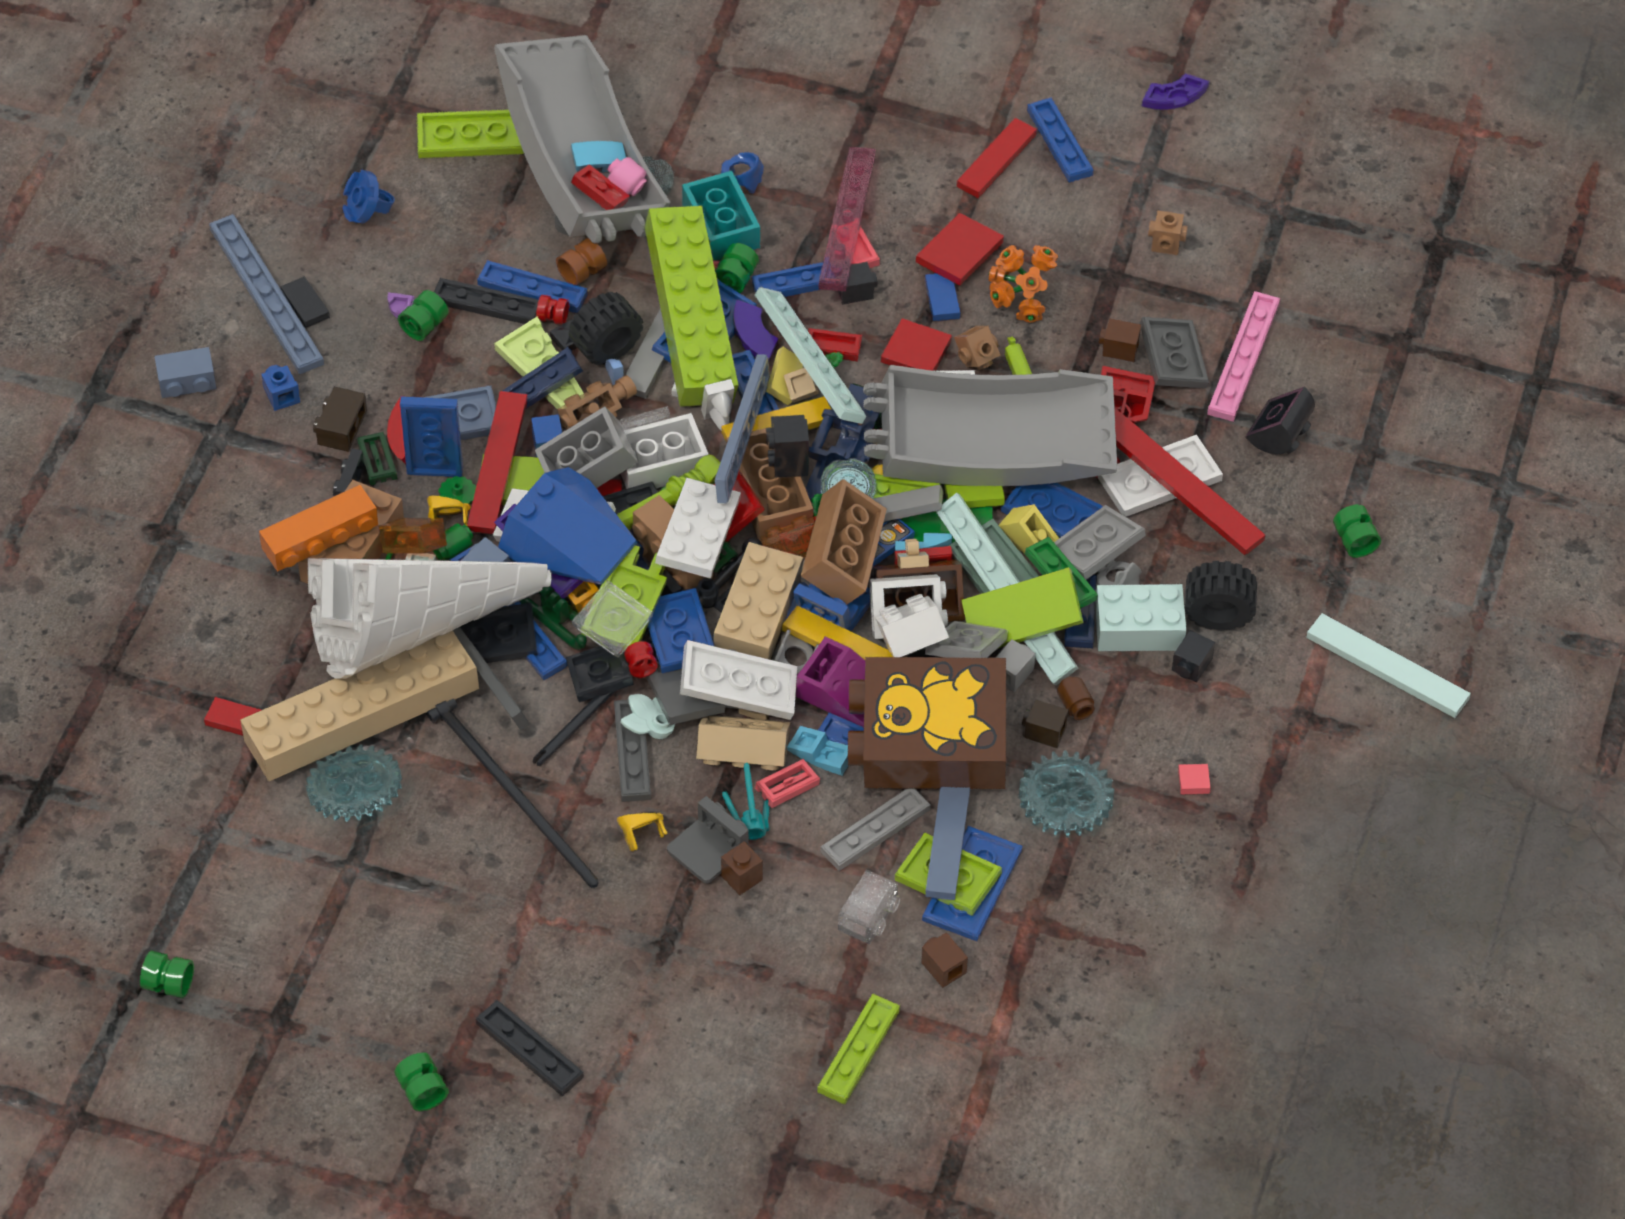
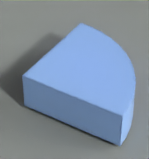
[605,359,623,385]

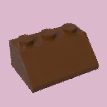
[873,560,965,622]

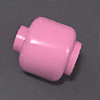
[607,157,647,197]

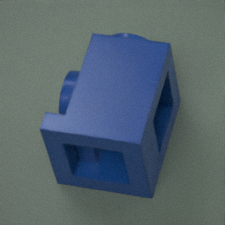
[261,365,300,411]

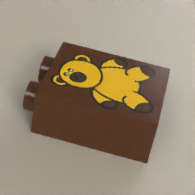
[848,657,1006,789]

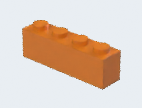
[259,485,378,572]

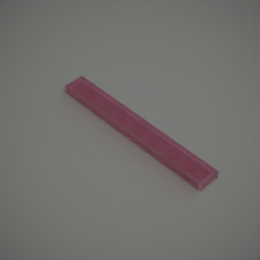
[819,147,876,291]

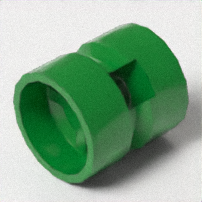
[715,243,759,293]
[398,290,449,341]
[1333,504,1382,558]
[140,950,194,999]
[394,1052,449,1111]

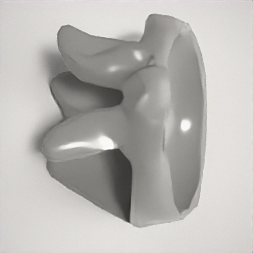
[1096,559,1142,585]
[771,630,819,675]

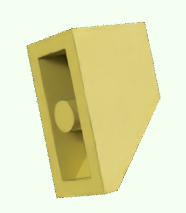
[999,505,1059,554]

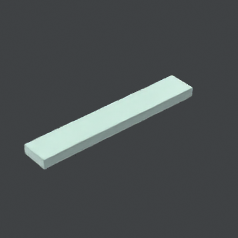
[1306,613,1471,718]

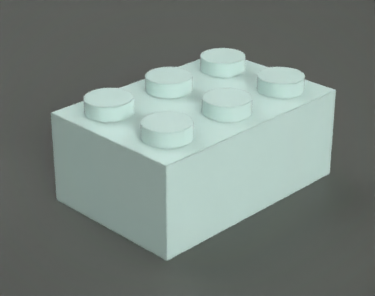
[1095,584,1186,651]

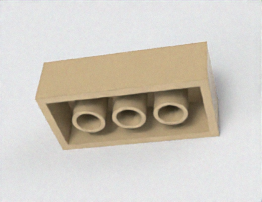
[713,542,803,660]

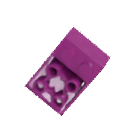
[796,636,865,727]

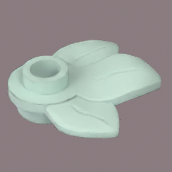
[620,694,675,739]

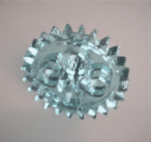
[306,745,402,822]
[1019,750,1114,837]

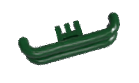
[519,586,587,650]

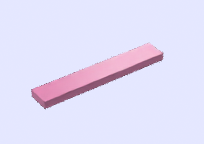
[1207,291,1280,422]

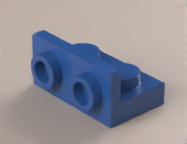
[793,583,859,629]

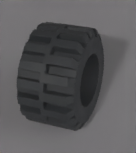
[569,292,643,365]
[1185,561,1257,631]

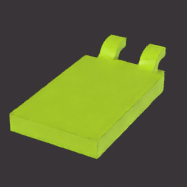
[581,545,667,650]

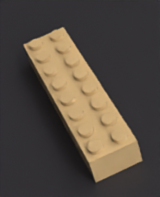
[240,630,479,781]

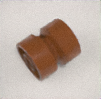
[556,238,607,286]

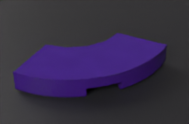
[1142,74,1209,110]
[733,300,778,363]

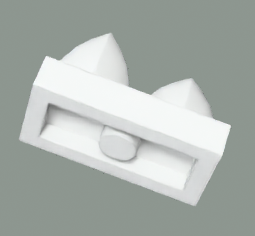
[701,379,734,430]

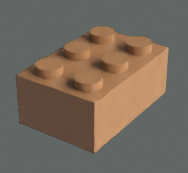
[632,495,714,591]

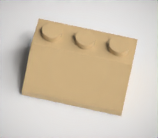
[696,715,790,770]

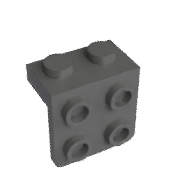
[667,796,748,883]

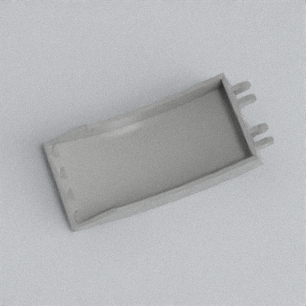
[494,35,671,243]
[863,365,1117,486]

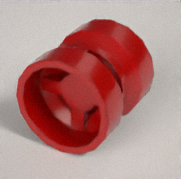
[536,294,570,325]

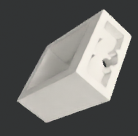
[869,574,948,639]

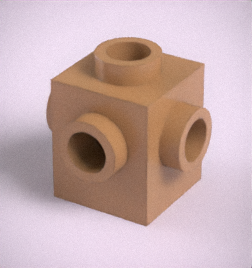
[1148,211,1188,255]
[954,326,1000,370]

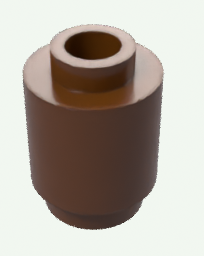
[1057,676,1095,720]

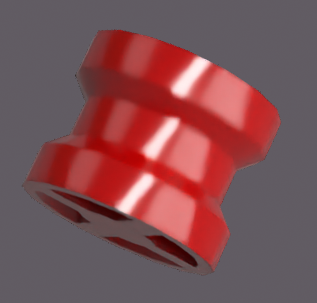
[624,641,658,678]

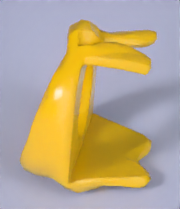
[427,495,471,533]
[617,813,667,852]

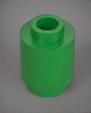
[430,523,474,561]

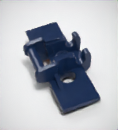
[805,384,880,502]

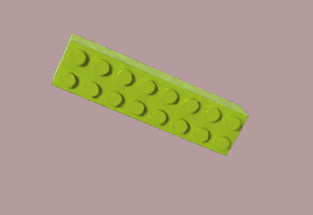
[645,206,738,406]

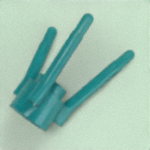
[722,763,770,840]

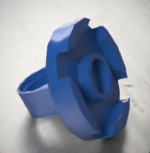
[343,170,395,224]

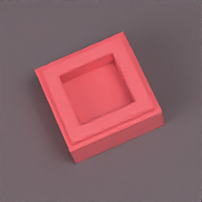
[1178,764,1210,795]

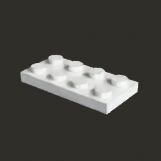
[1098,435,1223,517]
[656,478,741,578]
[680,640,797,720]

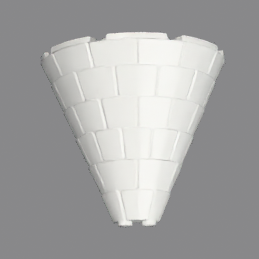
[308,558,551,679]

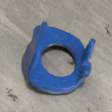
[721,152,764,194]

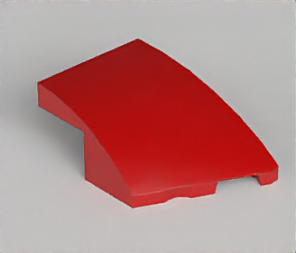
[1101,366,1155,424]

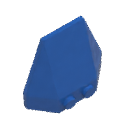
[498,467,637,585]

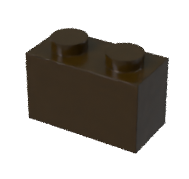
[313,386,367,452]

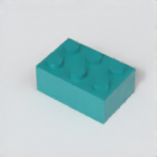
[682,171,760,261]

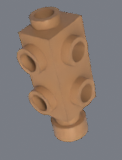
[557,375,637,430]

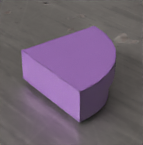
[388,292,415,318]

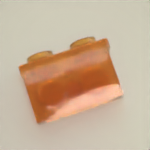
[760,515,815,558]

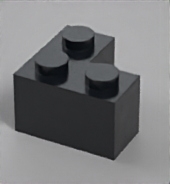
[766,415,809,478]

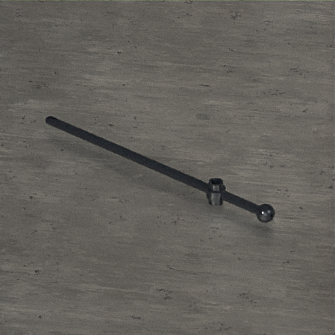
[533,537,763,766]
[425,698,599,888]

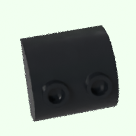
[1245,386,1315,455]

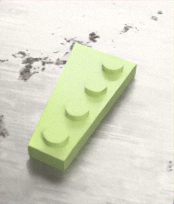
[495,317,584,409]

